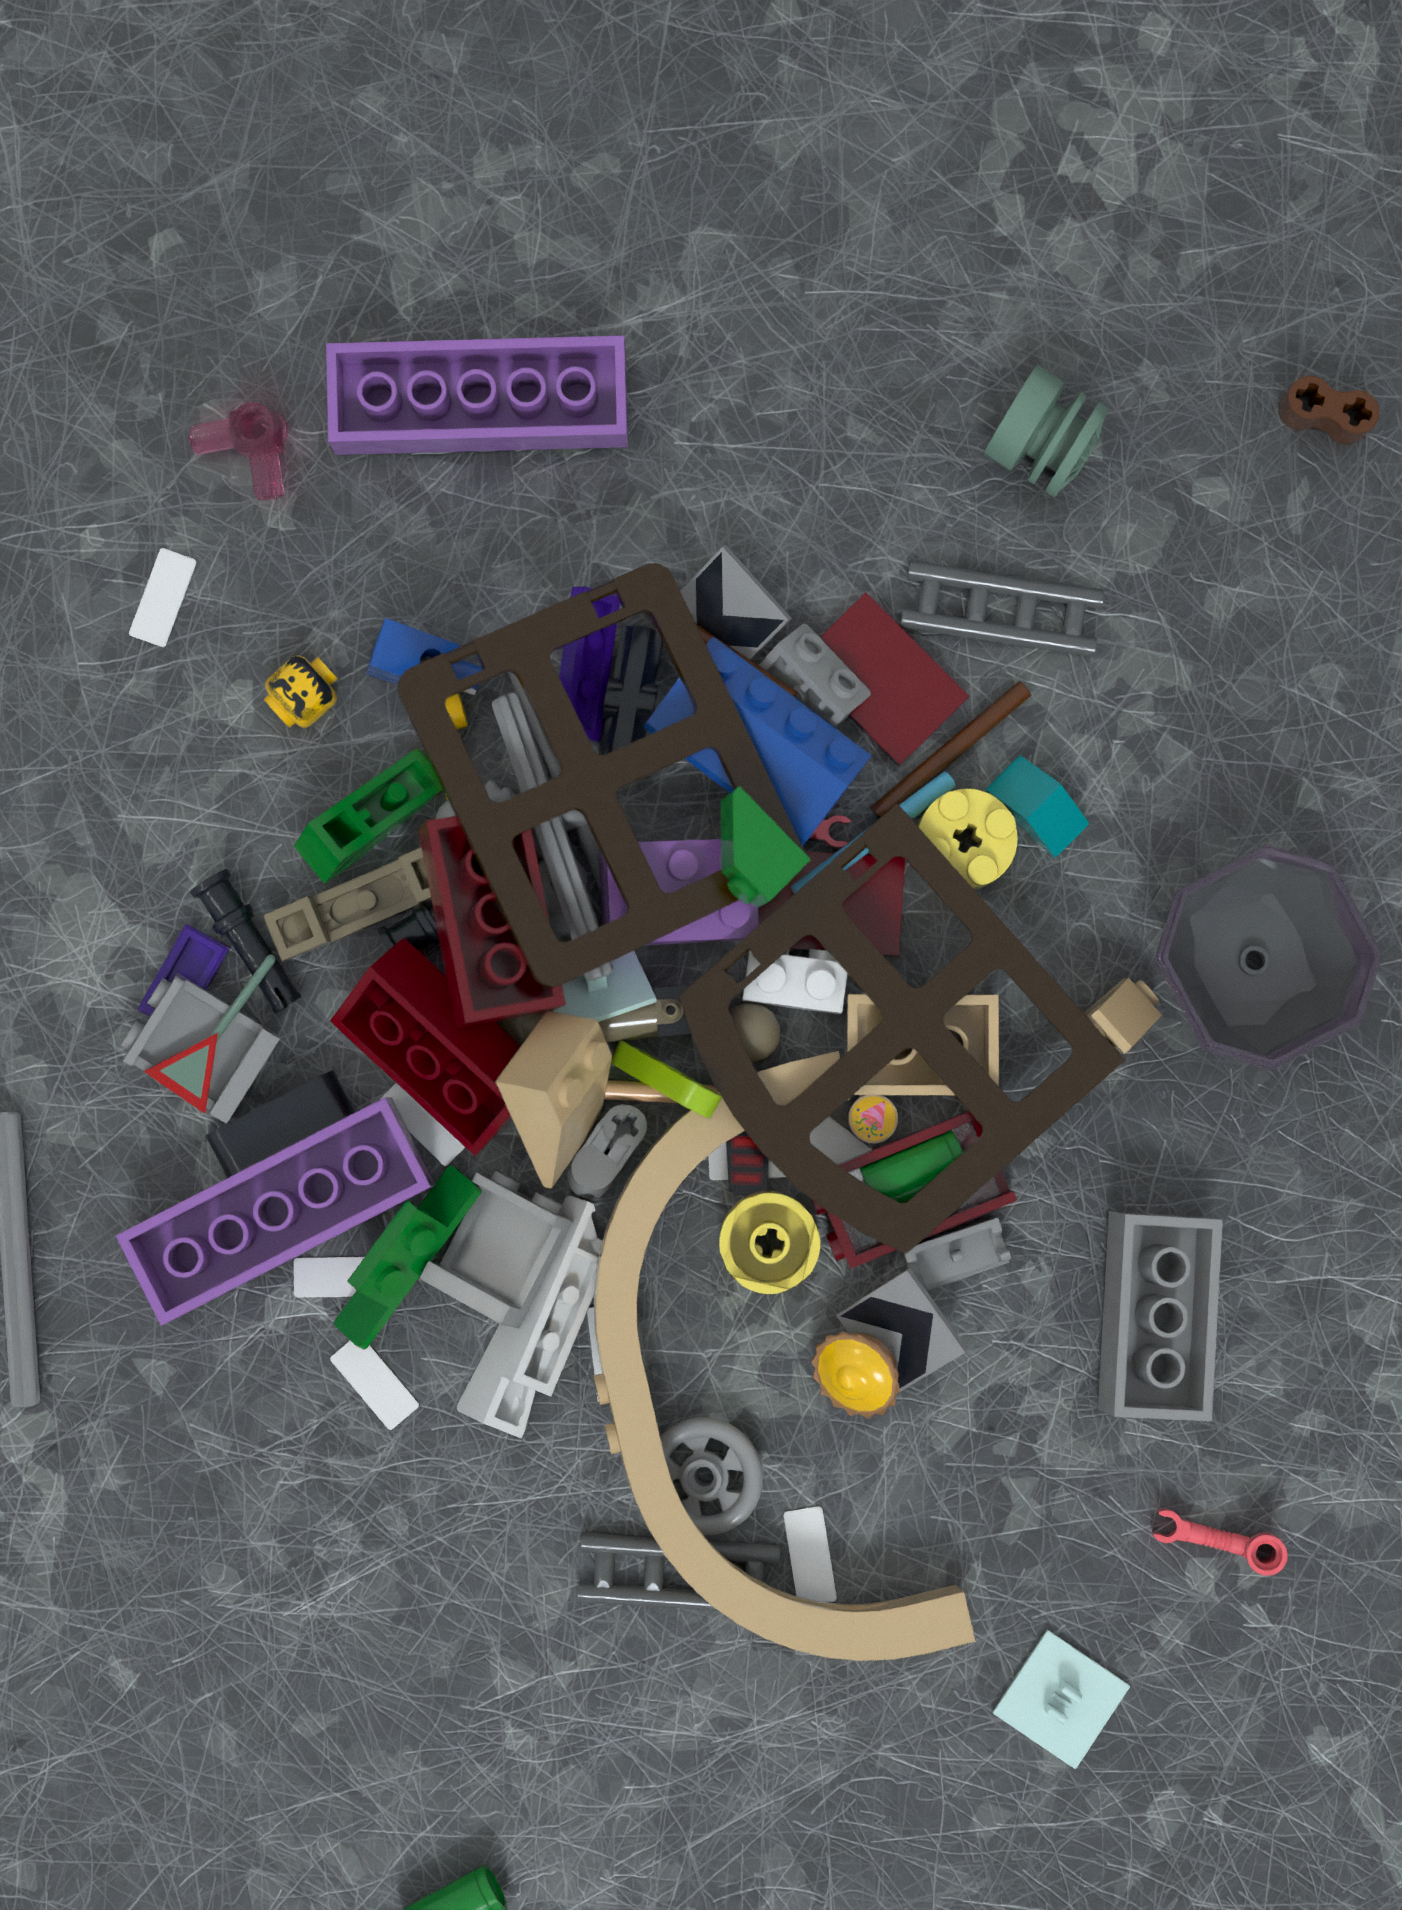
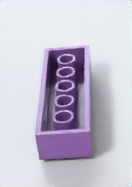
[326,336,628,455]
[116,1097,436,1326]

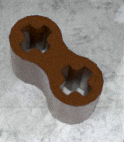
[1278,375,1380,445]

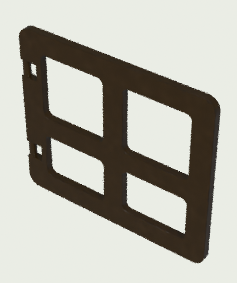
[397,563,805,988]

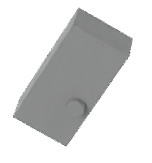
[1098,1211,1223,1421]

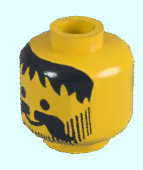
[264,655,338,728]

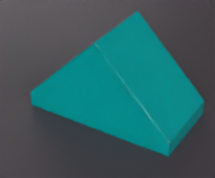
[985,755,1090,859]

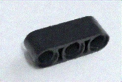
[206,1070,355,1178]

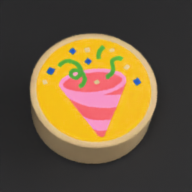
[848,1095,898,1143]

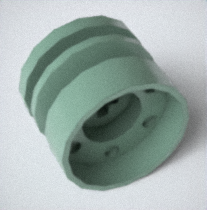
[983,364,1110,498]

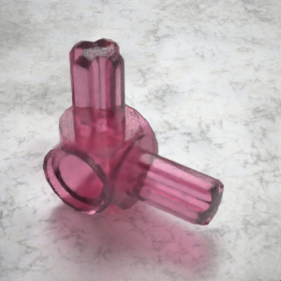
[188,402,288,501]

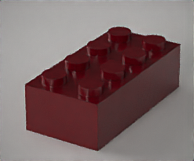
[418,816,566,1028]
[330,937,521,1156]

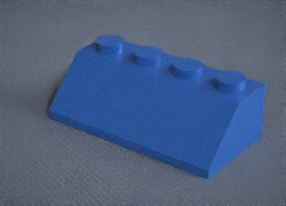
[643,636,872,847]

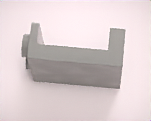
[120,973,280,1124]
[420,1170,573,1328]

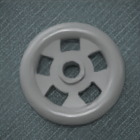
[660,1417,763,1536]

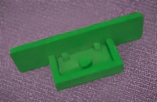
[334,1165,482,1350]

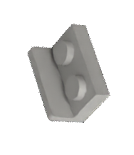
[759,624,871,728]

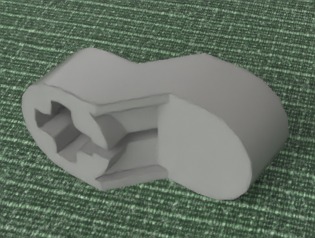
[568,1104,647,1199]

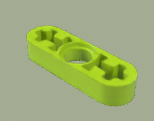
[611,1040,722,1119]

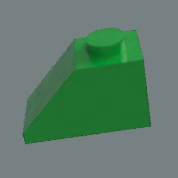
[721,786,811,908]

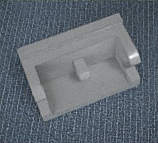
[901,1215,1011,1291]

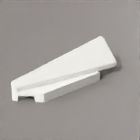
[457,1196,602,1439]

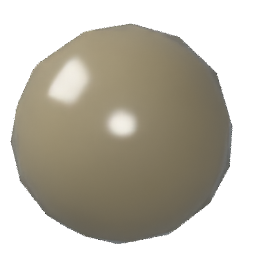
[729,1002,781,1064]

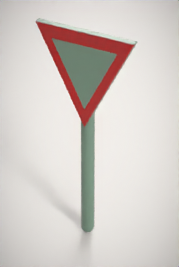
[143,955,276,1114]

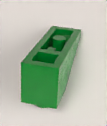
[293,748,444,884]

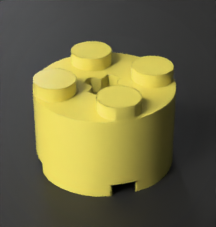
[917,789,1018,890]
[719,1191,820,1294]

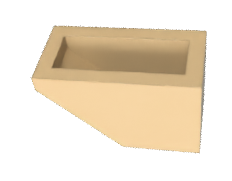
[1084,978,1162,1054]

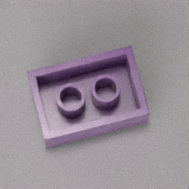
[598,839,759,945]

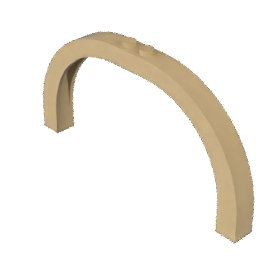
[593,1051,975,1661]

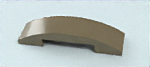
[263,848,432,961]

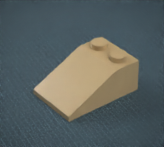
[847,994,999,1095]
[496,1011,612,1189]

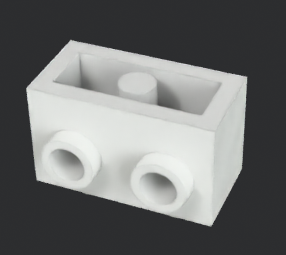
[742,949,847,1015]

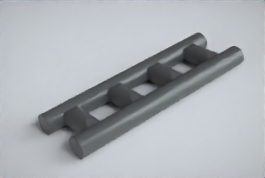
[900,560,1104,657]
[578,1532,780,1611]

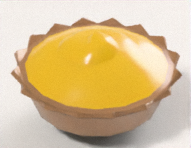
[811,1331,900,1419]

